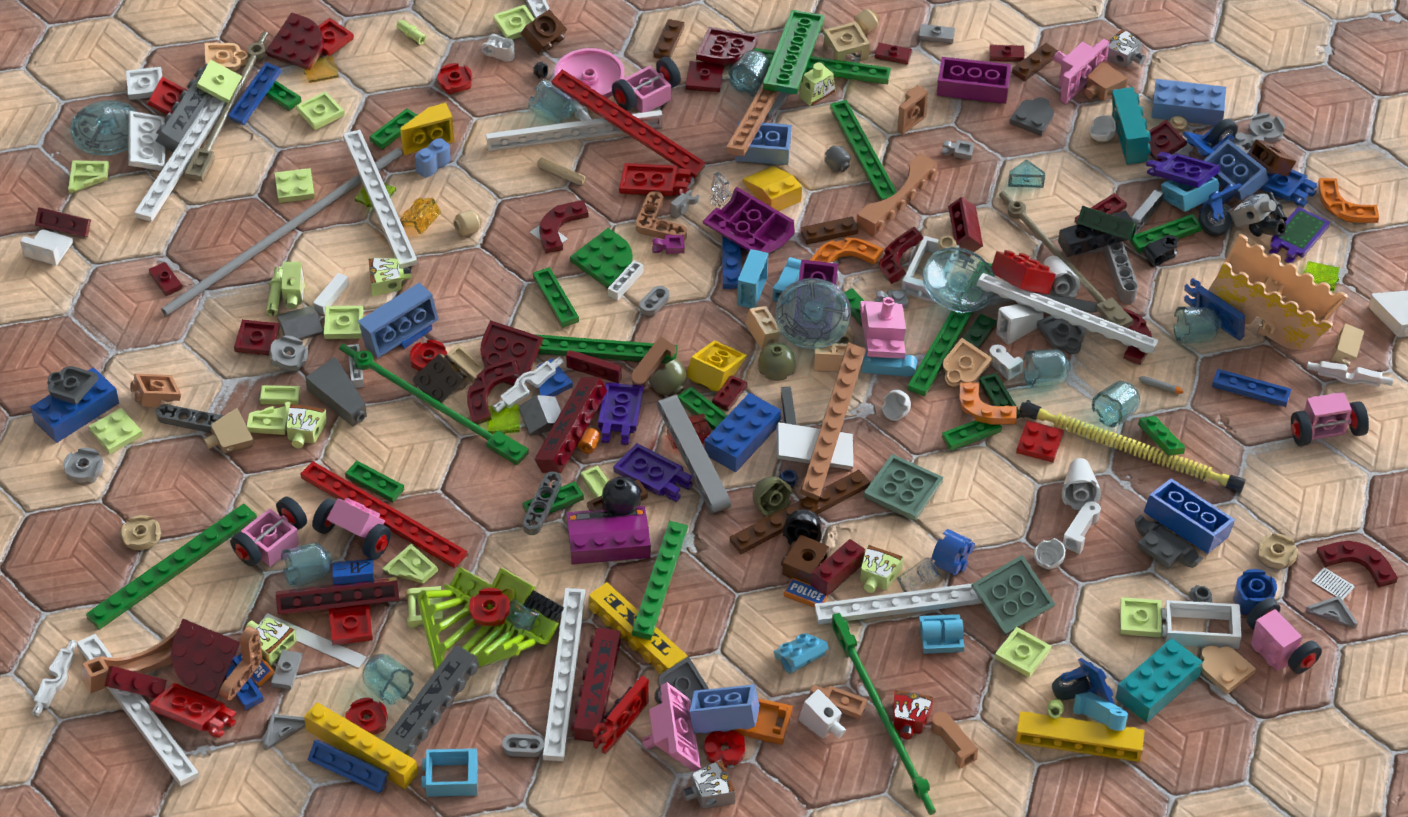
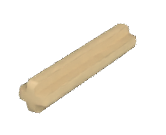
[537,157,585,186]

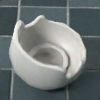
[1090,115,1117,142]
[881,390,911,421]
[1034,538,1066,570]

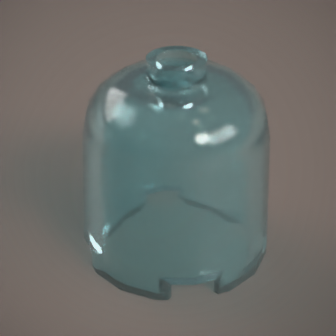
[728,50,770,94]
[528,79,573,122]
[1173,306,1221,344]
[1023,349,1071,388]
[1092,381,1140,428]
[281,543,332,588]
[362,654,414,705]

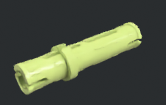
[266,266,283,317]

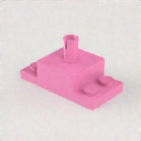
[1053,39,1109,104]
[860,297,906,359]
[642,682,701,772]

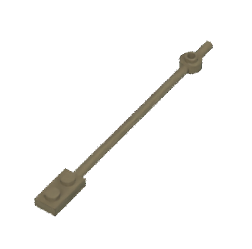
[185,31,268,181]
[999,191,1133,328]

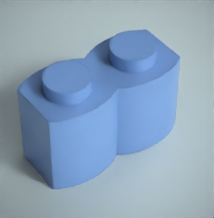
[415,138,451,178]

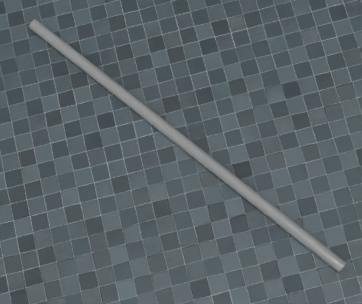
[161,148,402,316]

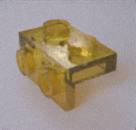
[400,198,441,234]

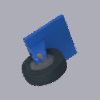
[1183,119,1238,157]
[1198,183,1242,236]
[1052,658,1115,704]

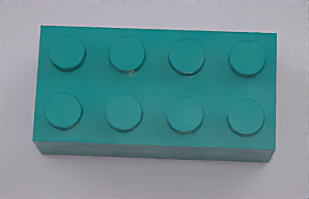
[1112,87,1151,165]
[1115,638,1203,723]

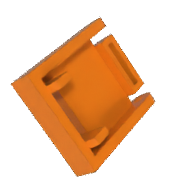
[734,698,793,745]

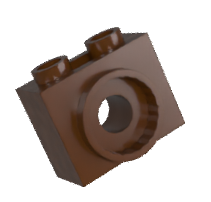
[520,9,567,54]
[1247,139,1296,177]
[781,535,829,585]

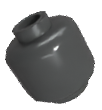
[824,145,851,172]

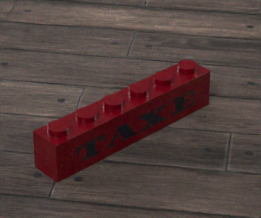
[534,377,607,473]
[275,577,399,615]
[571,628,621,742]

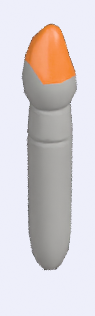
[1139,376,1184,394]

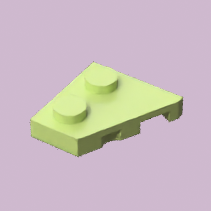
[68,160,109,193]
[247,402,291,435]
[382,544,438,584]

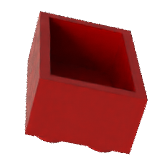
[990,250,1056,295]

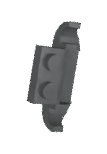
[1135,515,1203,569]

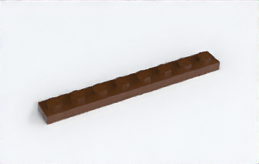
[730,470,870,554]

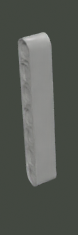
[657,395,731,514]

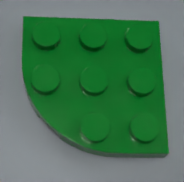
[570,228,633,288]

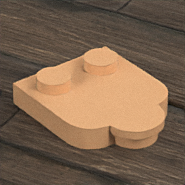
[205,43,249,72]
[943,338,992,387]
[1201,645,1256,695]

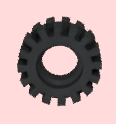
[525,590,564,622]

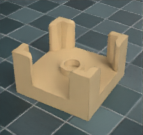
[824,22,870,61]

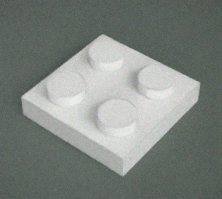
[126,67,162,100]

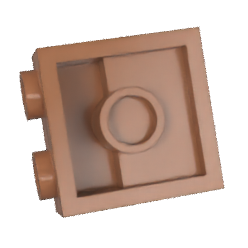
[897,85,928,135]
[130,374,181,408]

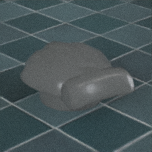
[1189,585,1213,603]

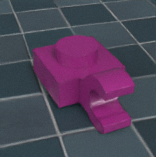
[652,235,685,253]

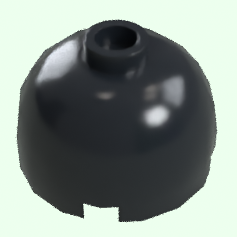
[602,477,641,515]
[783,509,823,545]

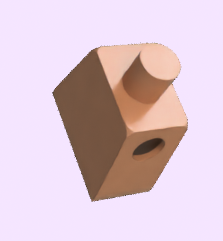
[1084,61,1128,101]

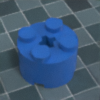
[932,529,975,575]
[1233,569,1277,615]

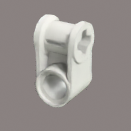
[481,34,515,62]

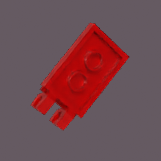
[619,163,692,196]
[593,676,649,754]
[150,683,236,738]

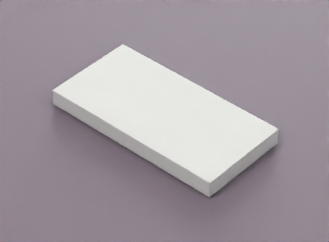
[128,111,165,171]
[777,422,853,470]

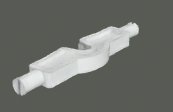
[492,357,564,413]
[1307,361,1393,387]
[31,639,77,717]

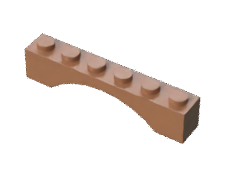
[856,153,938,236]
[82,622,196,693]

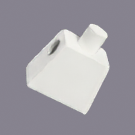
[798,689,846,739]

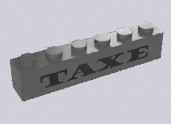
[155,63,211,152]
[383,645,479,757]

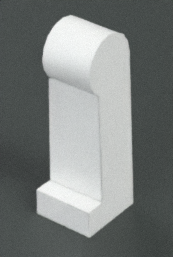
[1063,501,1101,554]

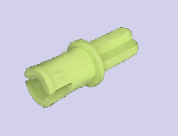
[396,20,426,45]
[1047,698,1064,718]

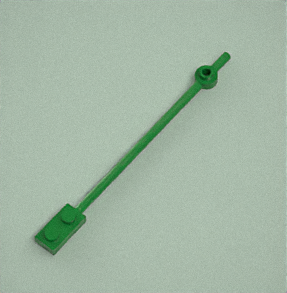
[339,343,529,466]
[831,613,936,815]

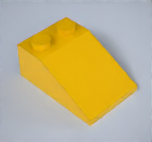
[400,103,454,156]
[742,166,802,211]
[687,340,747,391]

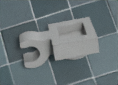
[942,140,975,160]
[671,190,699,219]
[875,290,908,309]

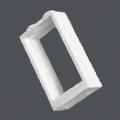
[902,236,959,304]
[1161,600,1241,649]

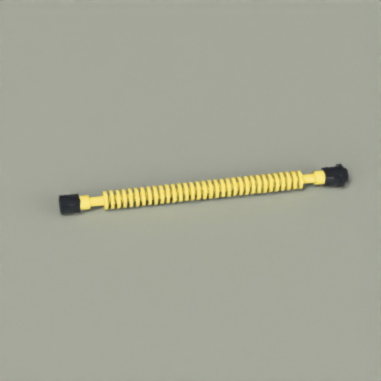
[1019,400,1246,494]

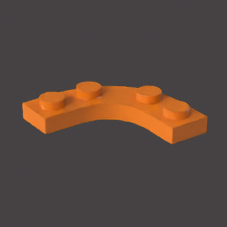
[1318,178,1379,223]
[810,238,883,265]
[959,382,1017,424]

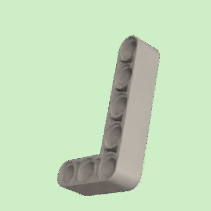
[1081,241,1138,304]

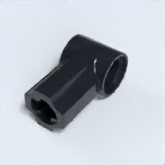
[1249,215,1287,237]

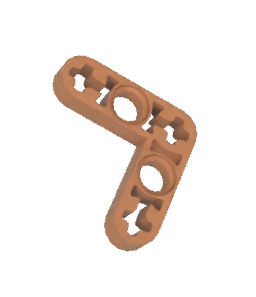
[636,191,687,240]
[219,626,262,700]

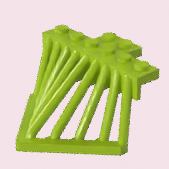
[417,567,559,671]

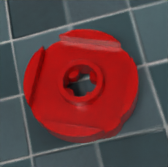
[437,63,472,95]
[410,340,447,371]
[469,588,510,626]
[346,698,388,735]
[704,730,745,768]

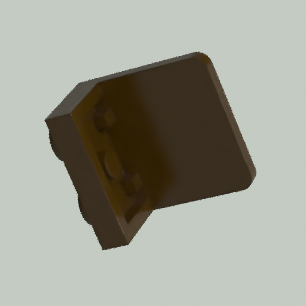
[413,353,470,403]

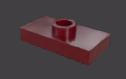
[875,43,912,65]
[989,45,1025,62]
[149,262,183,296]
[712,375,747,411]

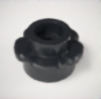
[533,62,548,79]

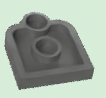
[1010,97,1054,136]
[1037,316,1085,354]
[47,366,99,405]
[654,656,709,704]

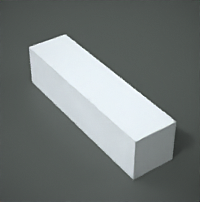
[608,260,644,301]
[313,273,349,315]
[347,344,364,388]

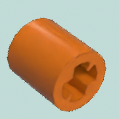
[578,428,601,454]

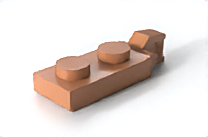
[809,685,868,720]

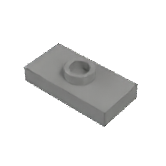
[919,24,955,44]
[271,650,303,690]

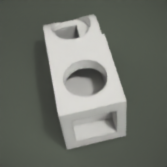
[990,345,1023,381]

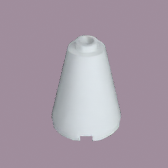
[1043,256,1081,298]
[1061,458,1101,510]

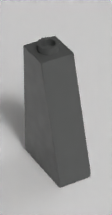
[305,357,367,427]

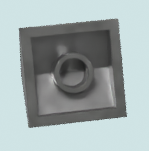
[276,306,323,340]
[519,395,561,436]

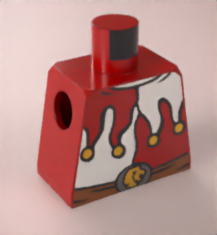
[893,690,934,740]

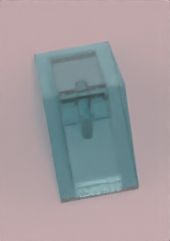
[1008,159,1045,188]
[506,599,539,631]

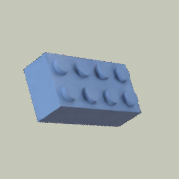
[1151,79,1226,125]
[358,282,439,358]

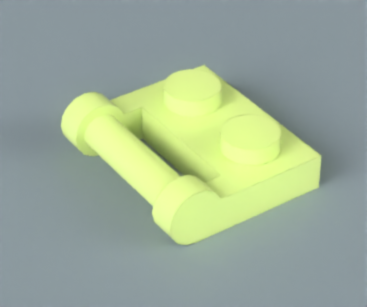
[405,586,443,628]

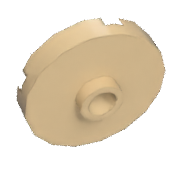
[120,515,161,550]
[1257,533,1298,569]

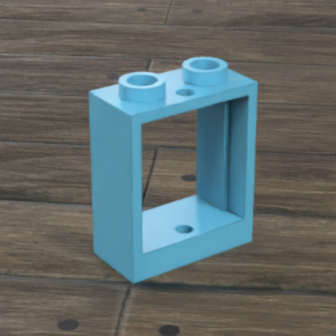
[1161,177,1219,211]
[737,249,768,309]
[422,749,478,797]

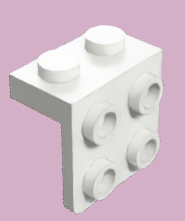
[20,230,73,266]

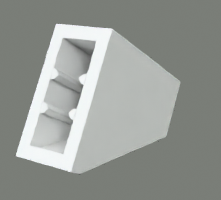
[1369,291,1408,337]
[996,304,1044,345]

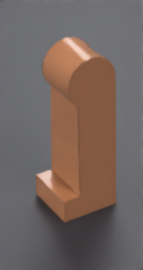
[632,336,676,387]
[931,712,978,769]

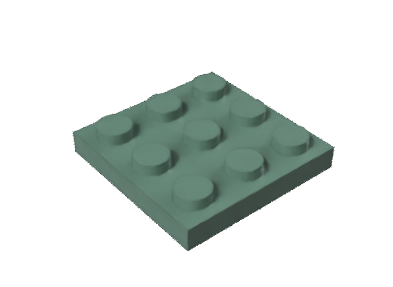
[864,454,944,521]
[971,555,1056,636]

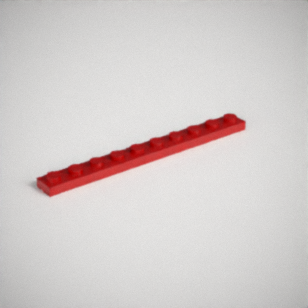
[551,69,706,178]
[300,461,467,568]

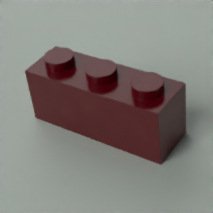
[948,197,983,256]
[811,539,865,597]

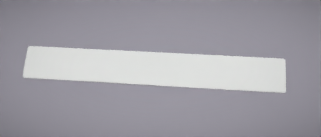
[260,613,367,668]

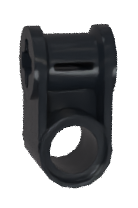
[1142,235,1179,266]

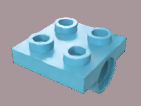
[919,614,964,654]
[773,633,829,674]

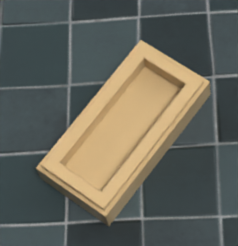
[446,344,485,382]

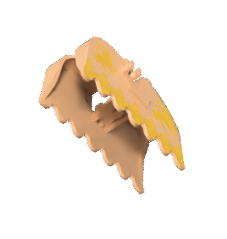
[1209,234,1348,350]

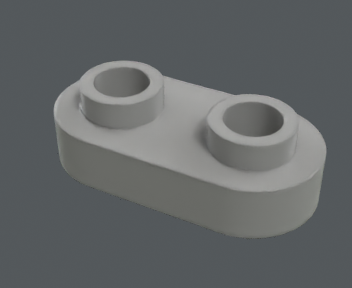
[640,286,669,316]
[502,734,544,757]

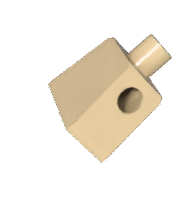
[204,408,253,454]

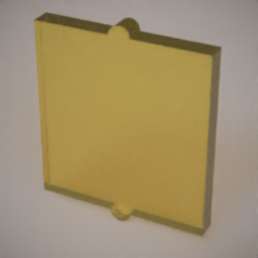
[304,56,339,83]

